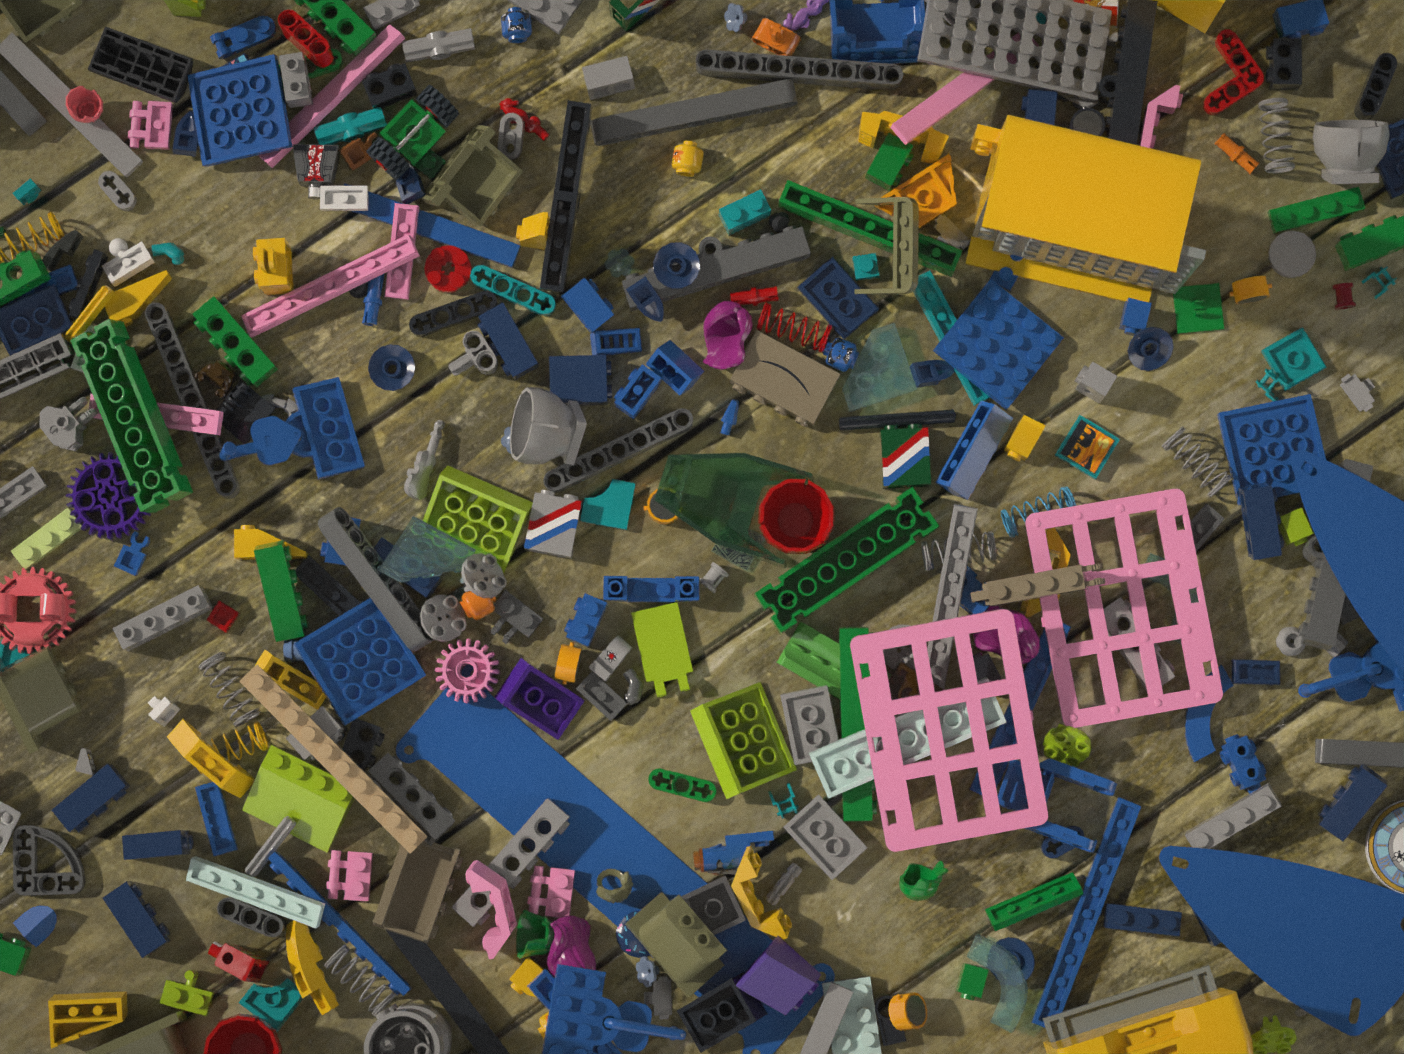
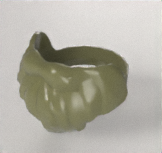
[596,869,633,904]

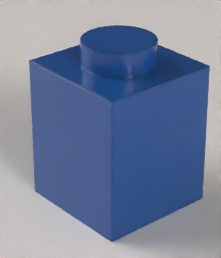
[1119,298,1152,336]

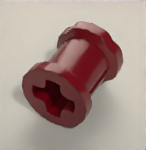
[1332,282,1356,310]

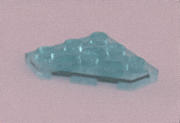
[842,323,917,412]
[380,516,476,583]

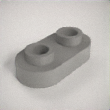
[498,113,525,160]

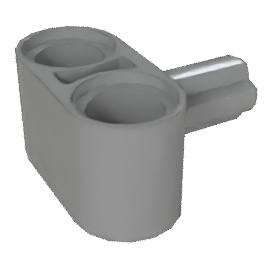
[448,331,498,376]

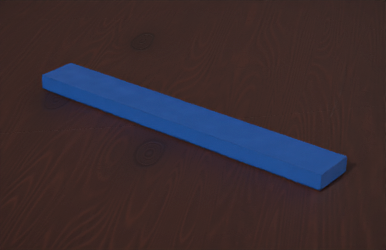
[344,183,521,269]
[969,623,1071,795]

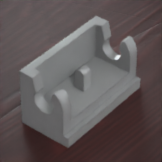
[582,56,635,100]

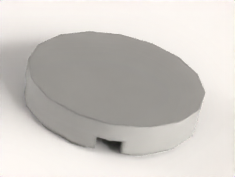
[1268,231,1316,278]

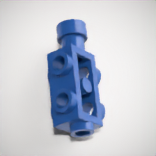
[1220,734,1266,794]

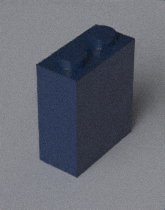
[549,355,612,406]
[122,830,194,860]

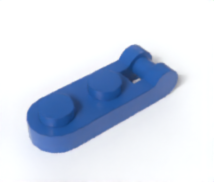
[210,16,276,59]

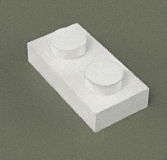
[320,186,368,211]

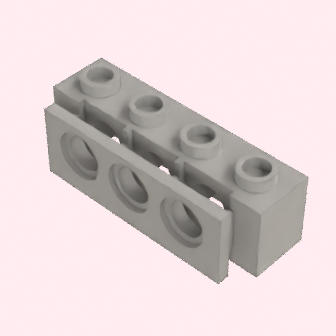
[0,333,74,399]

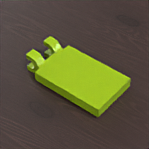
[631,602,693,698]

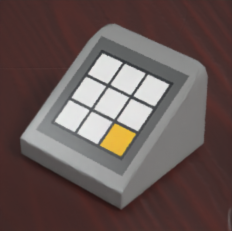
[75,748,97,775]

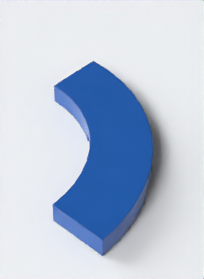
[1185,665,1234,762]

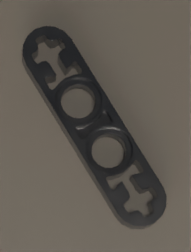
[409,291,497,337]

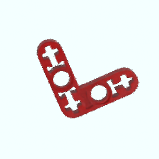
[1203,29,1264,115]

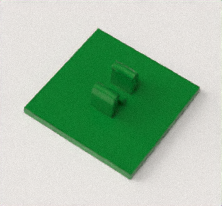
[1173,283,1224,334]

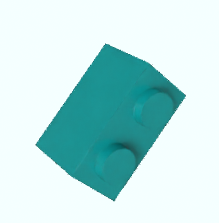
[719,189,771,236]

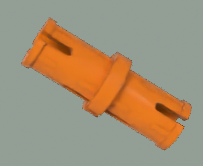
[1215,133,1259,174]

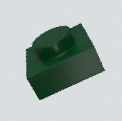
[414,149,446,181]

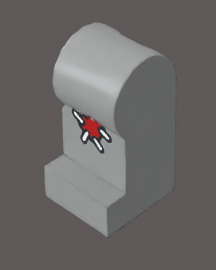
[589,635,632,682]

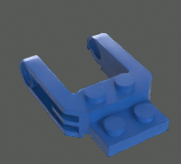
[998,758,1117,853]

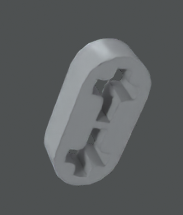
[98,171,137,211]

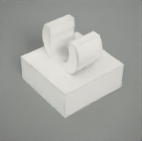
[148,696,181,727]

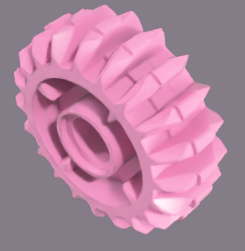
[435,639,500,703]

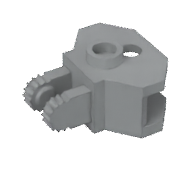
[40,397,97,451]

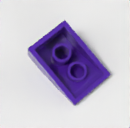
[495,658,585,740]

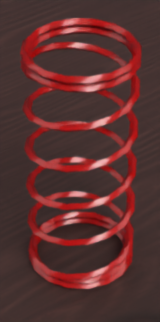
[756,302,832,354]

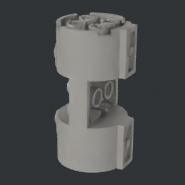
[364,1003,453,1054]

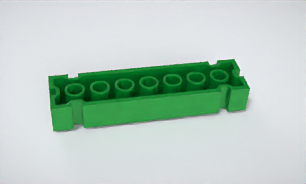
[71,319,193,513]
[754,487,939,635]

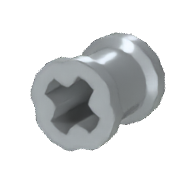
[699,562,729,593]

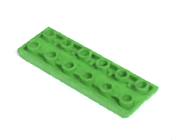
[776,622,895,716]

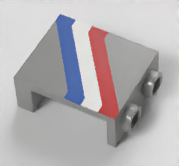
[524,490,583,559]

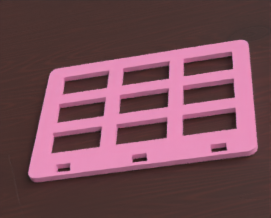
[1025,489,1223,728]
[850,609,1048,852]

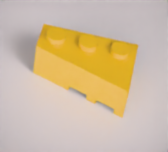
[48,991,128,1049]

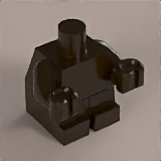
[195,359,239,399]

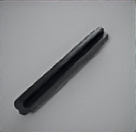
[839,409,956,431]

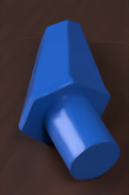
[720,399,739,435]

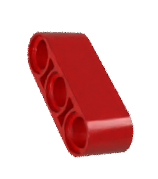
[278,9,334,68]

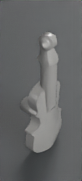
[404,420,445,500]

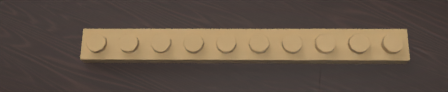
[239,664,428,854]

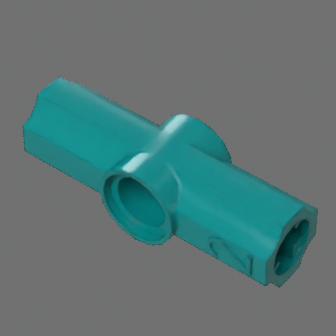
[314,107,387,145]

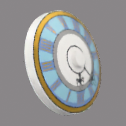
[1365,800,1404,894]

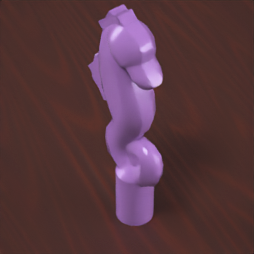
[783,0,829,31]

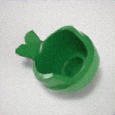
[899,861,948,902]

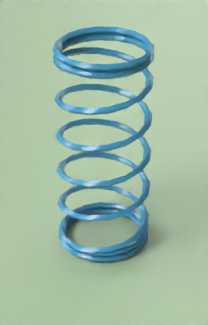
[1001,486,1077,538]

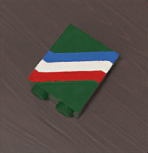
[609,0,659,32]
[879,424,931,489]

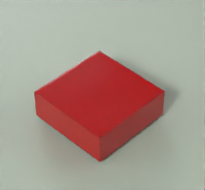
[206,600,240,633]

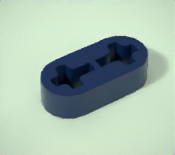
[1041,825,1084,858]

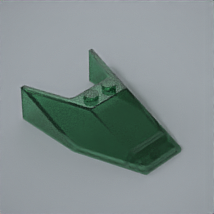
[654,453,814,569]

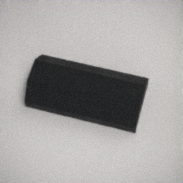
[88,26,194,103]

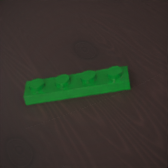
[1267,187,1366,234]
[985,872,1083,932]

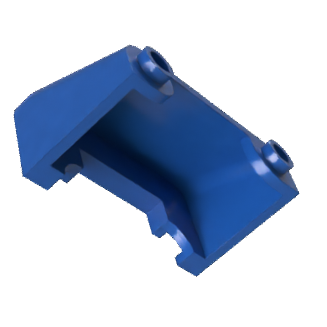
[829,0,925,64]

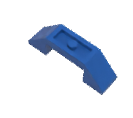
[603,576,699,603]

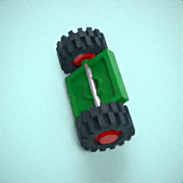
[366,85,460,180]

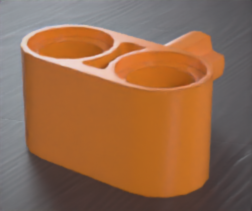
[752,18,801,56]

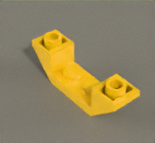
[1020,528,1071,619]
[167,719,255,798]
[731,846,792,940]

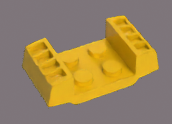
[858,111,949,164]

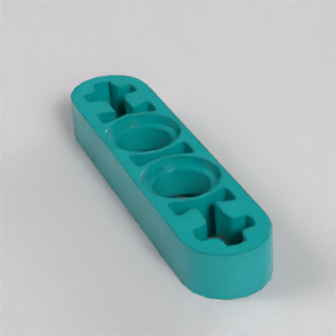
[470,265,556,316]

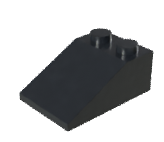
[677,972,768,1053]

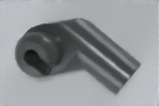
[623,668,644,705]

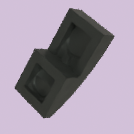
[42,230,83,272]

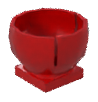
[758,479,834,554]
[203,1013,283,1054]

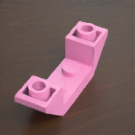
[1138,85,1183,149]
[466,860,517,959]

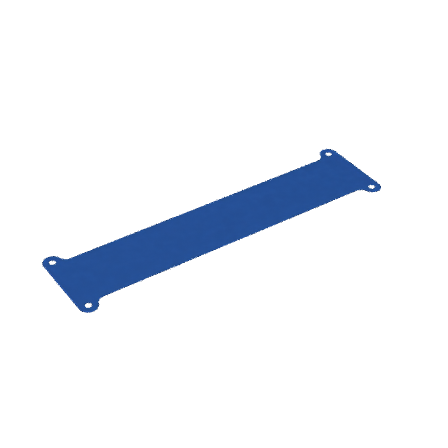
[396,665,835,1054]

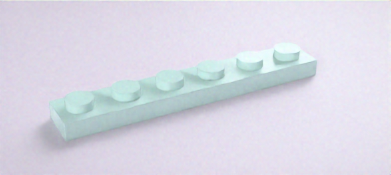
[186,856,325,928]

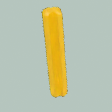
[64,285,114,344]

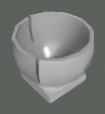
[1313,120,1390,184]
[510,387,587,465]

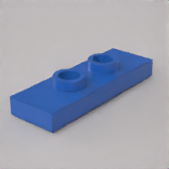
[195,782,238,856]

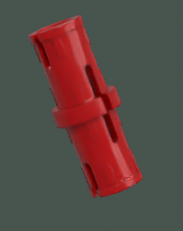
[730,286,779,306]

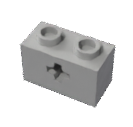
[279,52,313,108]
[1075,362,1117,403]

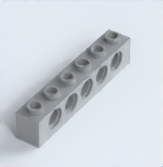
[451,798,570,927]

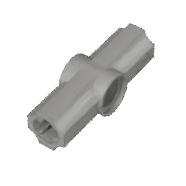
[402,28,475,63]

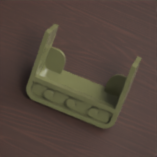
[855,197,919,295]

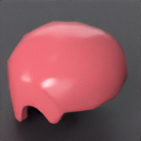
[66,86,103,123]

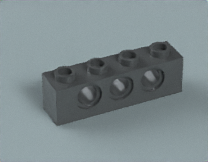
[366,753,455,846]

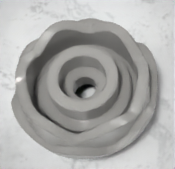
[1276,627,1306,656]

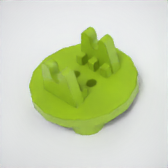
[1043,723,1091,767]
[1251,1015,1297,1054]

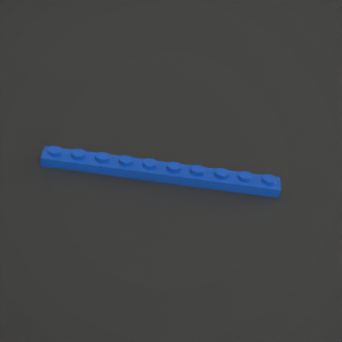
[1031,797,1141,1028]

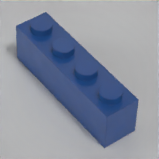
[936,401,1013,500]

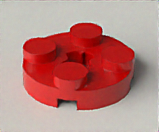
[424,245,472,293]

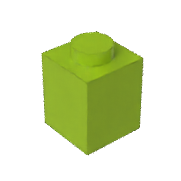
[1278,508,1313,547]

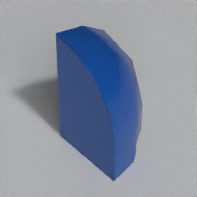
[13,905,57,947]

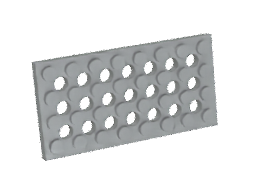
[917,0,1112,102]

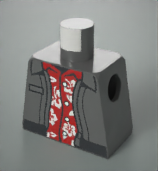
[293,144,340,200]

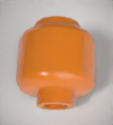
[459,591,497,620]

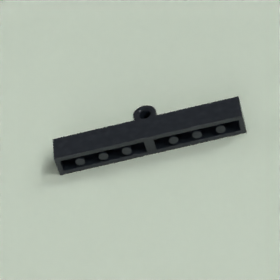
[1098,0,1158,145]
[540,100,593,293]

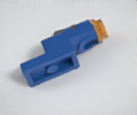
[693,831,774,875]

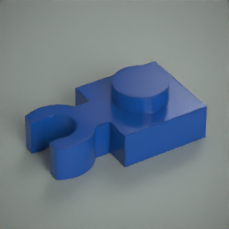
[114,531,150,576]

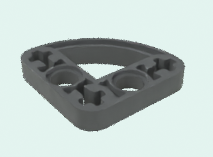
[13,825,85,896]

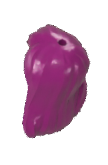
[703,301,753,370]
[974,606,1040,664]
[547,916,596,978]

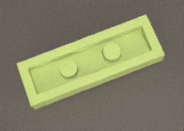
[11,508,82,570]

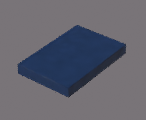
[1377,119,1404,200]
[797,257,879,340]
[0,284,73,356]

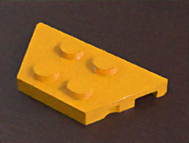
[874,154,957,230]

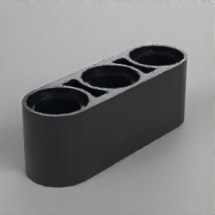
[1354,53,1397,120]

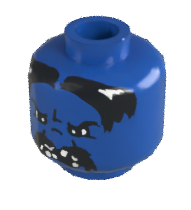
[501,7,532,43]
[823,338,860,372]

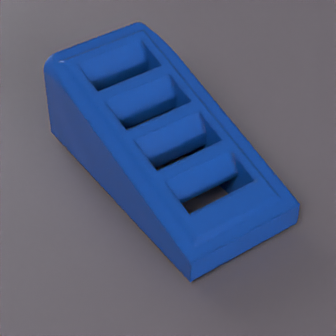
[590,328,642,356]

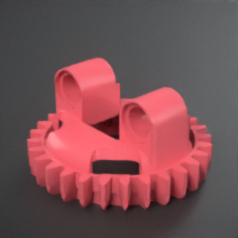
[0,567,77,655]

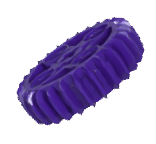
[66,452,151,540]

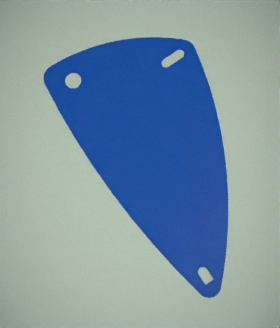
[1291,450,1404,671]
[1159,846,1404,1036]

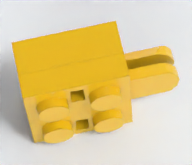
[253,238,294,295]

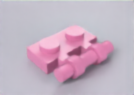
[128,101,173,150]
[326,850,373,901]
[527,865,575,918]

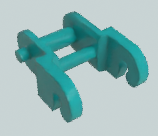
[1361,266,1397,300]
[1256,369,1292,401]
[768,783,799,819]

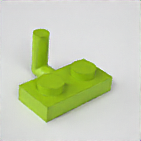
[160,969,214,1016]

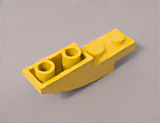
[286,920,339,1015]

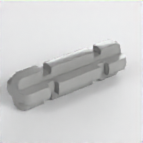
[765,863,802,906]

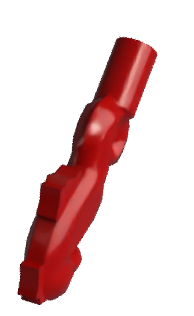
[499,98,550,141]

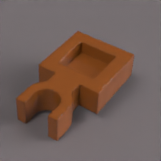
[339,132,377,171]

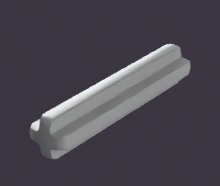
[245,816,296,877]

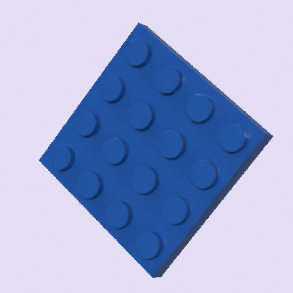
[187,54,293,167]
[933,279,1064,410]
[1217,394,1326,506]
[294,598,426,726]

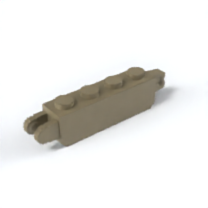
[971,563,1105,606]

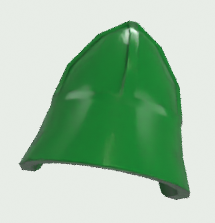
[516,910,555,959]

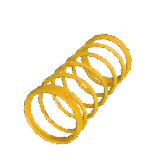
[0,211,64,264]
[197,721,269,774]

